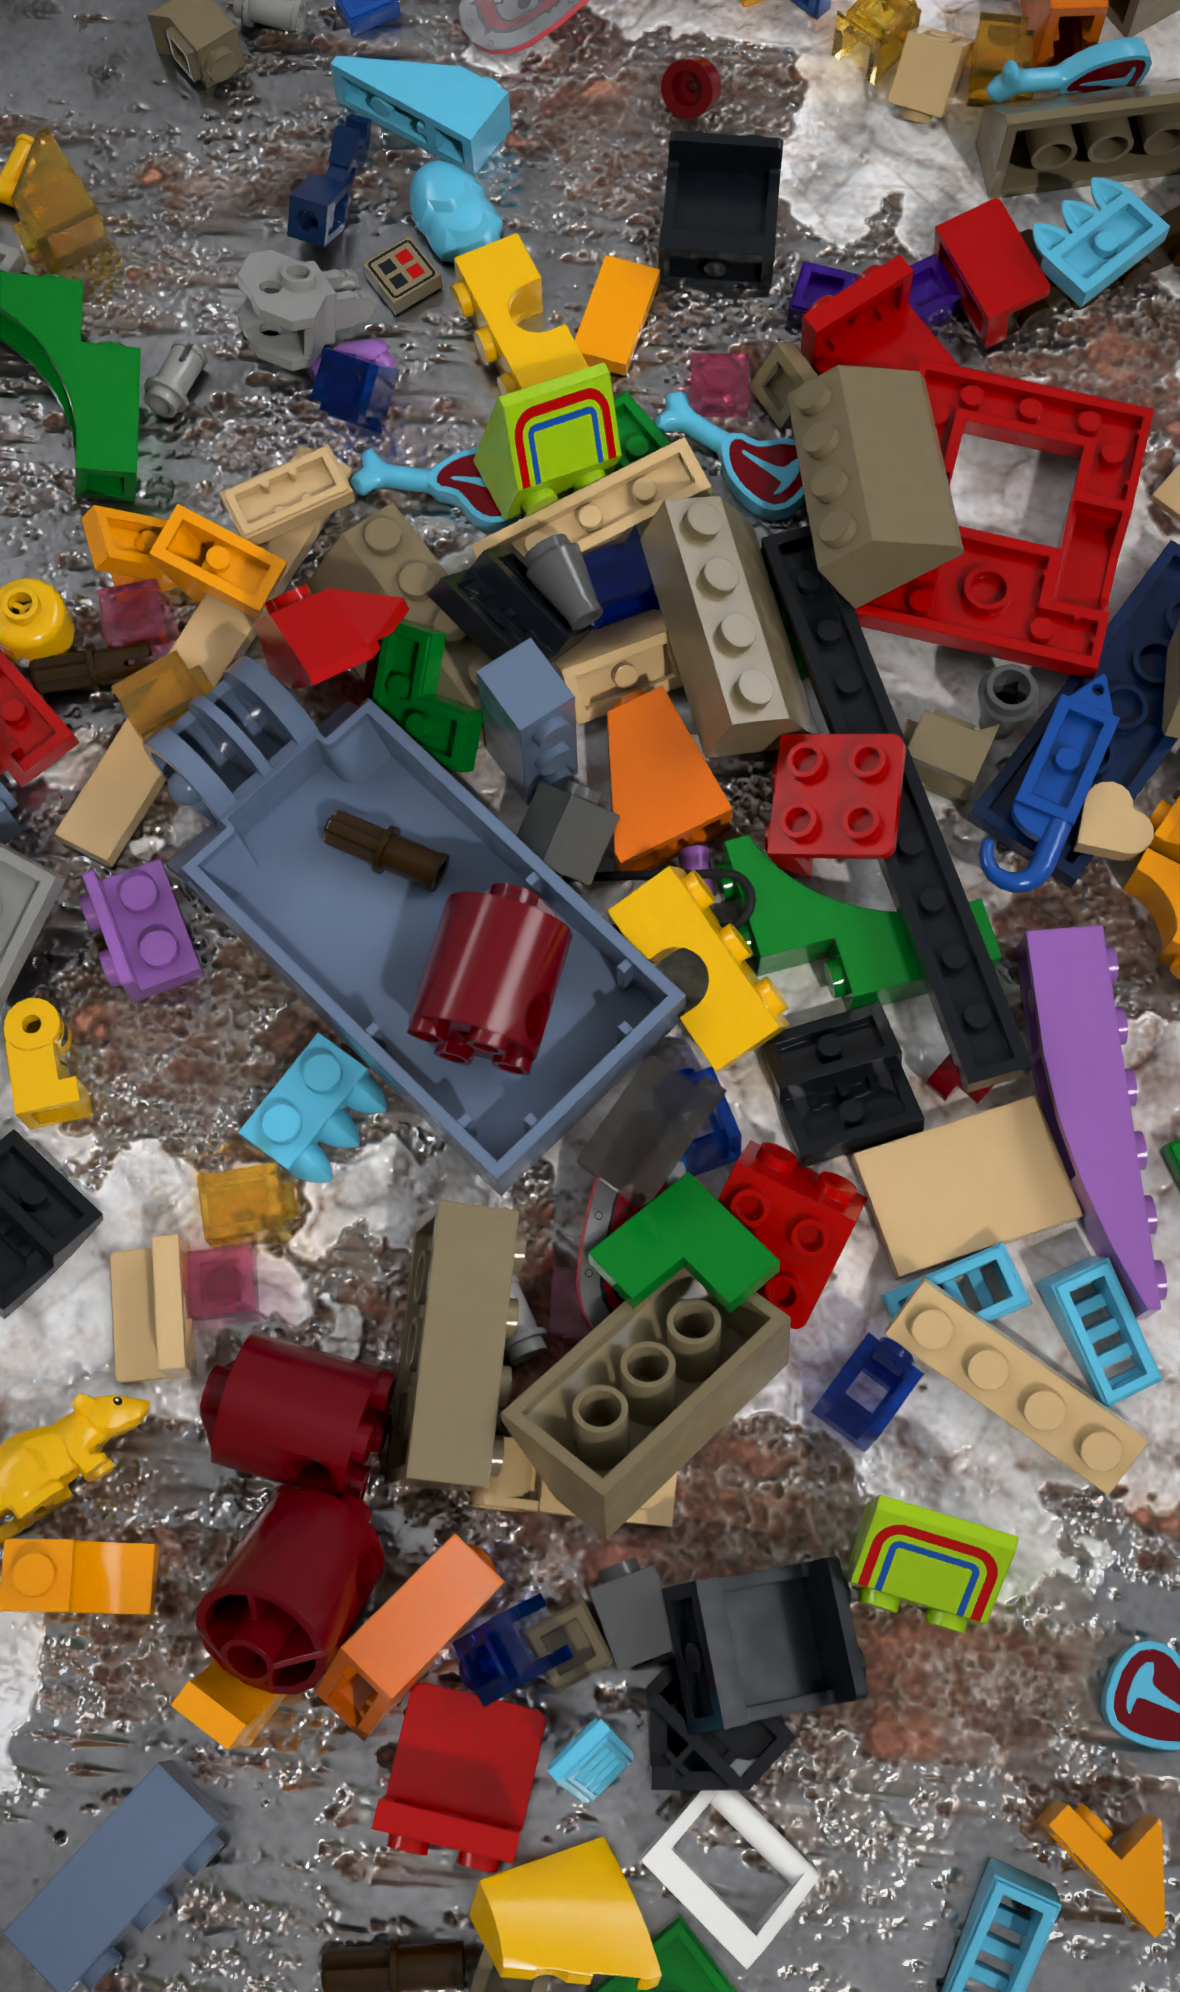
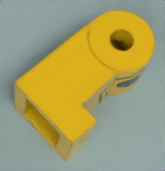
[4,998,93,1130]

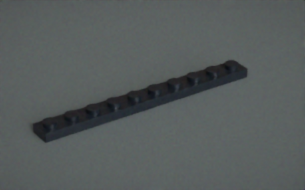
[761,525,1033,1093]

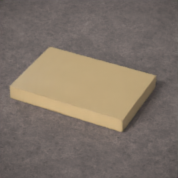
[851,1095,1084,1280]

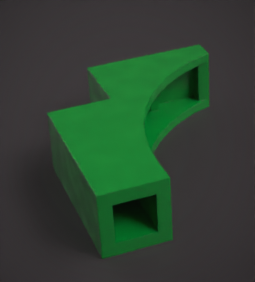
[0,269,141,503]
[714,835,1002,1011]

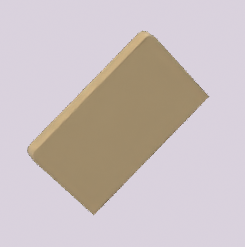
[551,609,683,725]
[110,1234,197,1384]

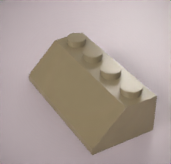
[975,78,1180,199]
[787,365,964,609]
[640,496,818,758]
[307,502,492,770]
[383,1200,526,1491]
[501,1268,791,1540]

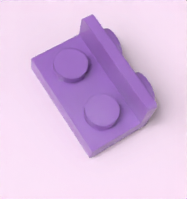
[78,859,205,1003]

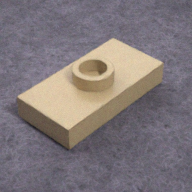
[219,444,355,546]

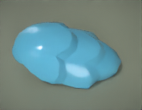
[410,160,504,263]

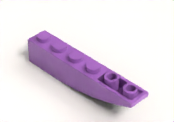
[1015,925,1167,1320]

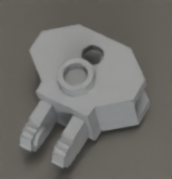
[237,250,377,371]

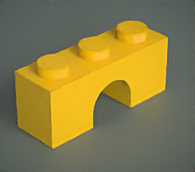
[450,233,589,396]
[607,866,790,1072]

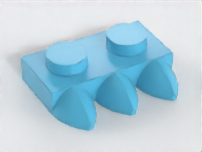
[1033,177,1170,307]
[238,1033,387,1183]

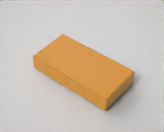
[575,255,660,376]

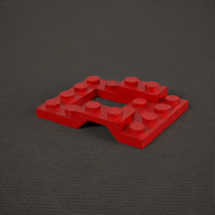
[855,358,1154,680]

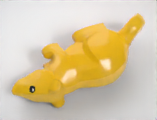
[0,1393,150,1546]

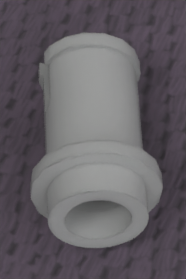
[233,0,307,35]
[144,339,208,418]
[504,1275,548,1365]

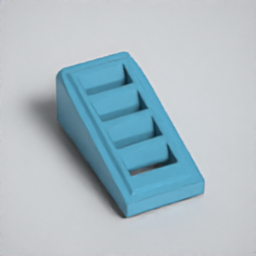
[881,1242,1033,1357]
[1036,1256,1163,1407]
[547,1716,634,1803]
[941,1858,1062,1992]

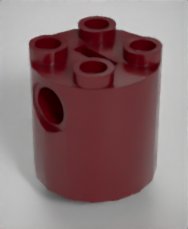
[407,883,573,1075]
[199,1332,398,1501]
[196,1485,385,1695]

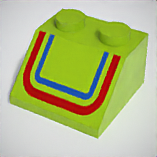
[473,362,622,521]
[845,1494,1019,1634]

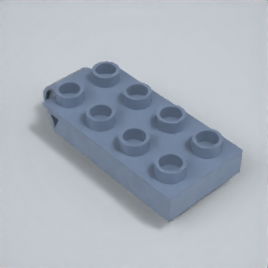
[142,656,686,1196]

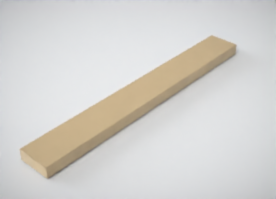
[54,444,353,868]

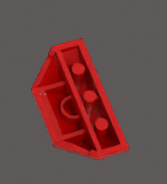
[254,583,409,689]

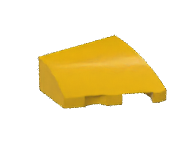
[469,1836,662,1990]

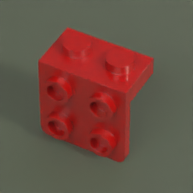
[800,254,959,376]
[0,649,79,788]
[765,734,906,878]
[718,1140,867,1329]
[371,1683,546,1873]

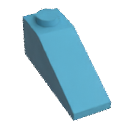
[330,56,511,177]

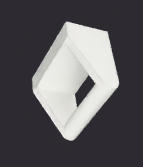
[640,1791,821,1970]

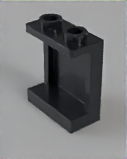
[658,130,784,291]
[662,1556,868,1734]

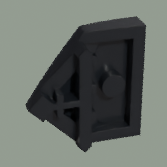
[646,1657,797,1791]

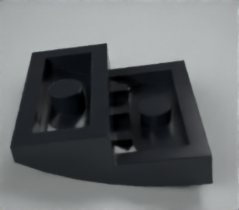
[428,543,594,664]
[760,1001,924,1167]
[0,1129,103,1319]

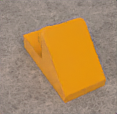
[149,503,287,620]
[81,505,179,602]
[1035,1800,1166,1939]

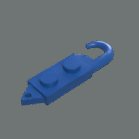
[978,674,1120,893]

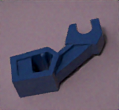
[287,113,372,247]

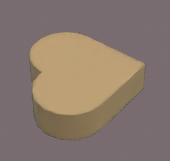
[1073,782,1154,861]

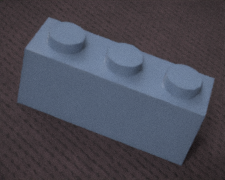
[476,638,578,806]
[2,1760,230,1992]

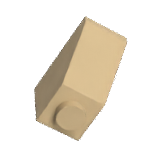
[888,25,975,124]

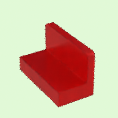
[934,198,1051,349]

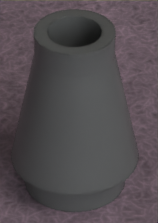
[524,534,604,630]
[978,664,1040,740]

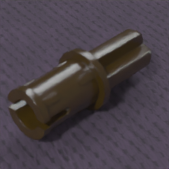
[30,640,156,694]
[322,810,450,892]
[321,1937,465,1992]

